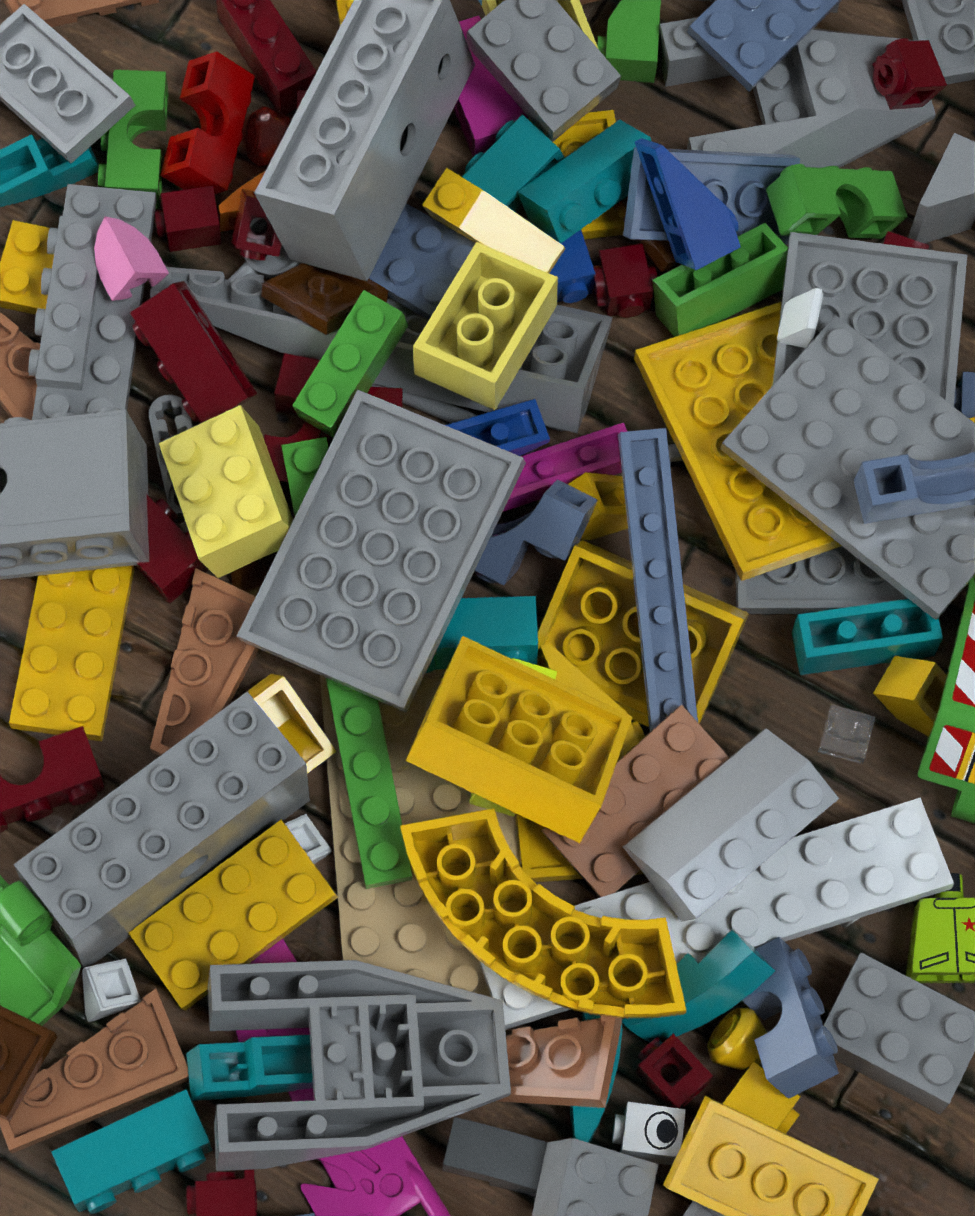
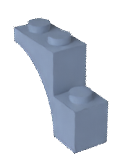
[475,479,598,586]

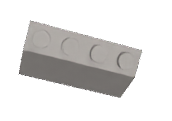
[623,728,839,922]

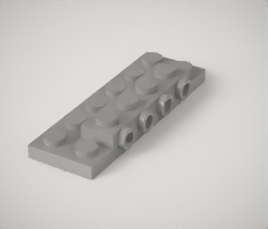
[28,184,157,420]

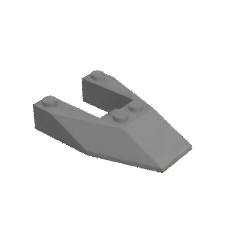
[658,17,936,168]
[208,960,511,1171]

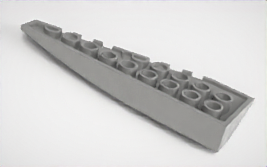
[150,267,613,433]

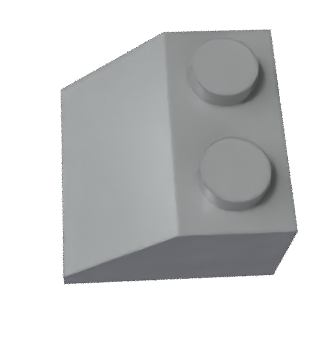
[908,133,975,243]

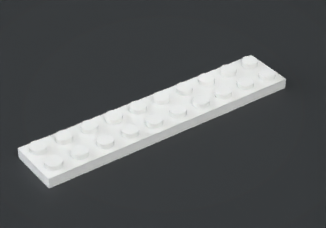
[479,798,954,1030]

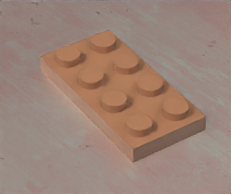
[541,705,729,897]

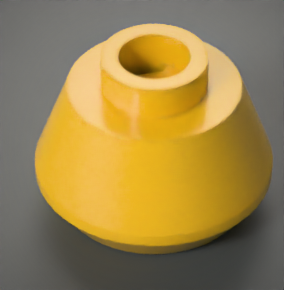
[707,1008,767,1070]

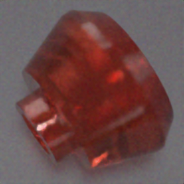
[245,106,291,166]

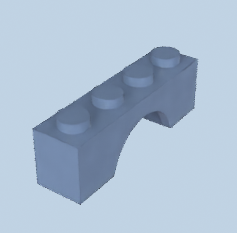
[854,452,975,524]

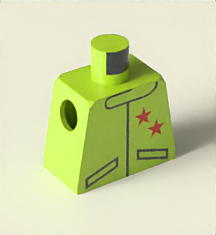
[906,873,975,983]

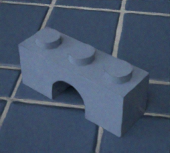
[742,937,839,1099]

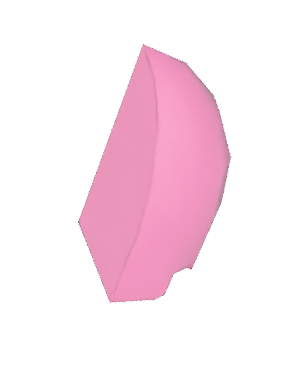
[94,216,169,301]

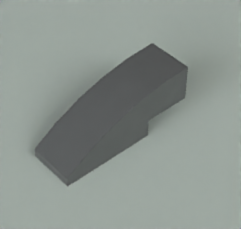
[443,1117,547,1196]

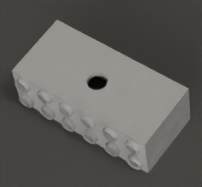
[254,0,475,281]
[0,407,149,580]
[14,691,310,969]

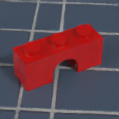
[160,51,255,194]

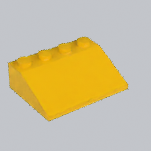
[537,540,749,727]
[406,636,632,843]

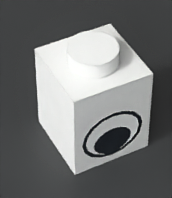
[612,1102,686,1165]

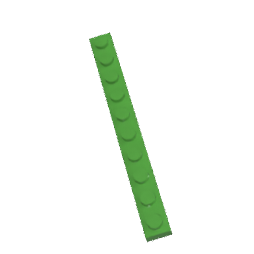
[281,437,412,889]

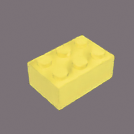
[413,242,558,410]
[159,405,293,578]

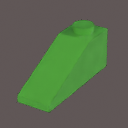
[597,0,661,83]

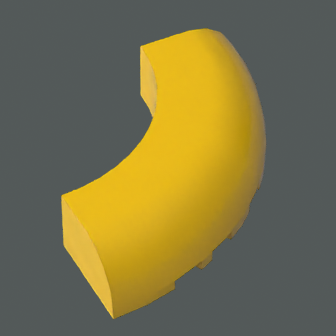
[400,808,686,1018]

